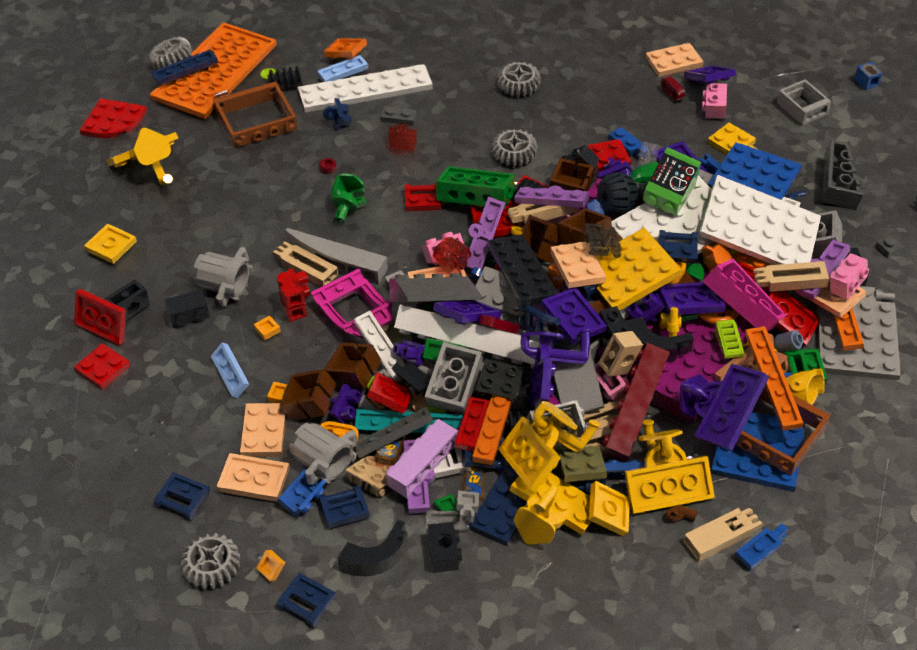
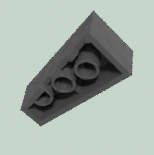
[821,140,863,210]

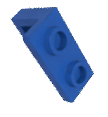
[277,469,326,517]

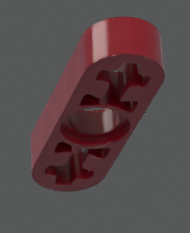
[478,314,521,334]

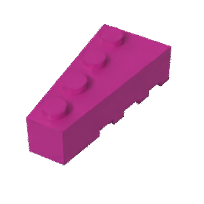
[702,258,786,332]

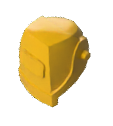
[786,369,825,405]

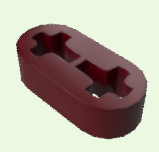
[660,76,685,102]

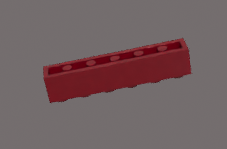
[602,343,670,463]

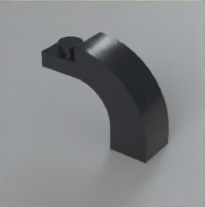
[625,317,694,362]
[338,519,408,577]

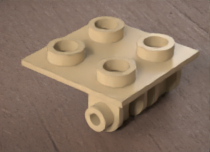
[346,455,391,497]

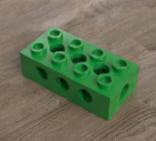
[436,166,515,209]

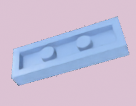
[317,55,368,82]
[211,343,249,398]

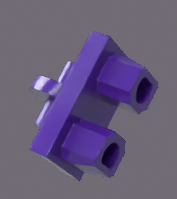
[597,157,633,179]
[627,292,665,323]
[393,339,425,365]
[329,384,362,424]

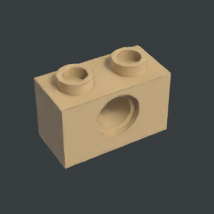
[599,331,643,377]

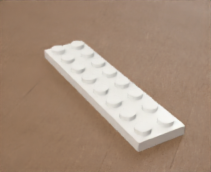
[298,64,433,113]

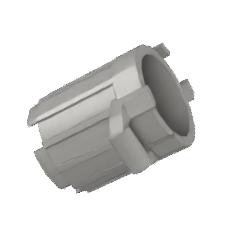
[193,247,253,307]
[289,423,357,485]

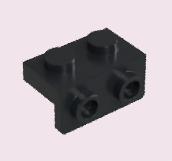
[391,361,431,399]

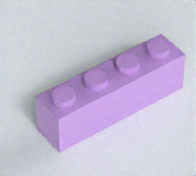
[386,419,458,498]

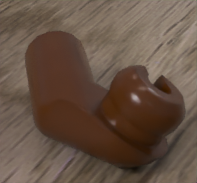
[666,505,698,522]

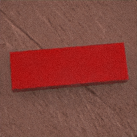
[454,397,490,452]

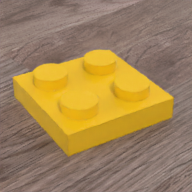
[707,123,756,155]
[84,224,137,264]
[589,481,630,536]

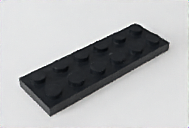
[488,234,558,307]

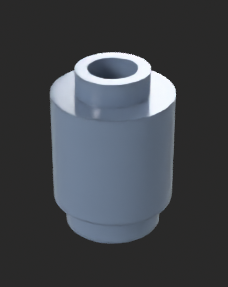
[773,330,803,353]

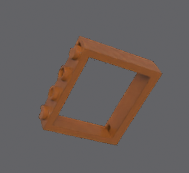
[213,81,298,148]
[735,386,831,476]

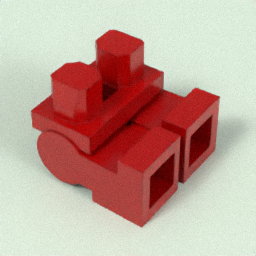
[277,268,310,322]

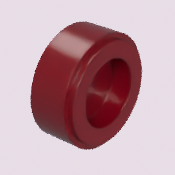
[319,158,337,174]

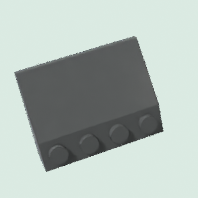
[389,273,482,302]

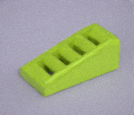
[714,320,745,358]

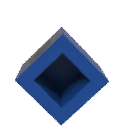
[854,62,883,90]

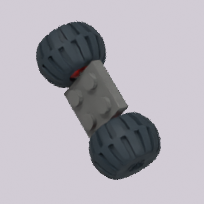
[597,172,649,218]

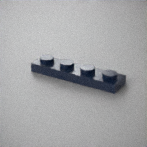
[151,49,218,86]

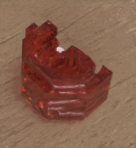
[388,124,418,150]
[433,237,472,274]

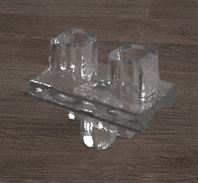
[637,142,660,167]

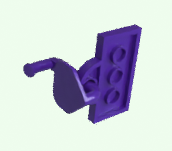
[520,329,591,410]
[680,363,769,451]

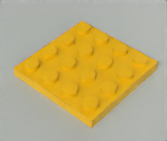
[595,227,683,311]

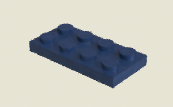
[469,463,527,546]

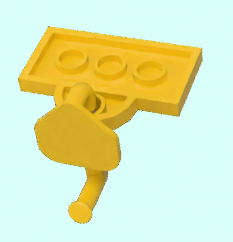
[106,128,178,185]
[498,401,601,492]
[625,419,715,514]
[509,472,592,544]

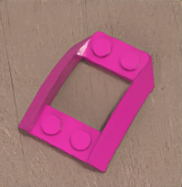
[311,268,393,339]

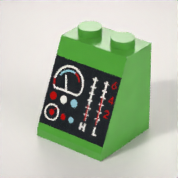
[643,147,701,216]

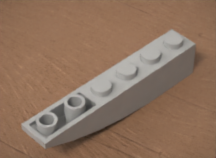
[285,228,388,284]

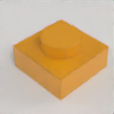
[254,316,281,341]
[267,382,288,403]
[256,550,285,581]

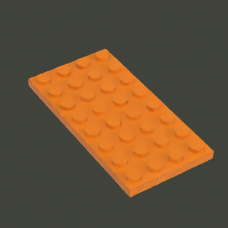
[150,22,277,119]

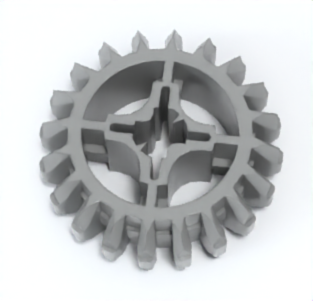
[149,37,193,70]
[497,61,541,98]
[491,128,537,167]
[180,533,240,590]

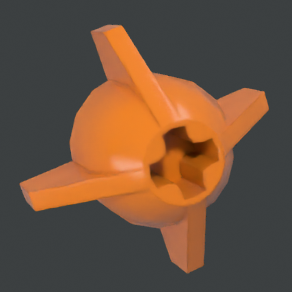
[702,242,731,272]

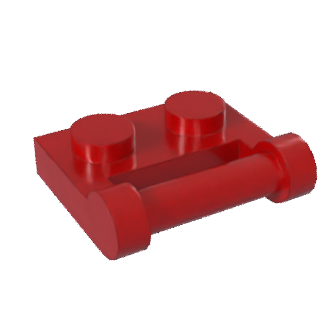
[405,183,441,212]

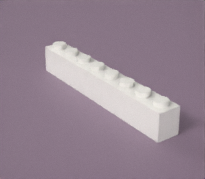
[394,304,553,368]

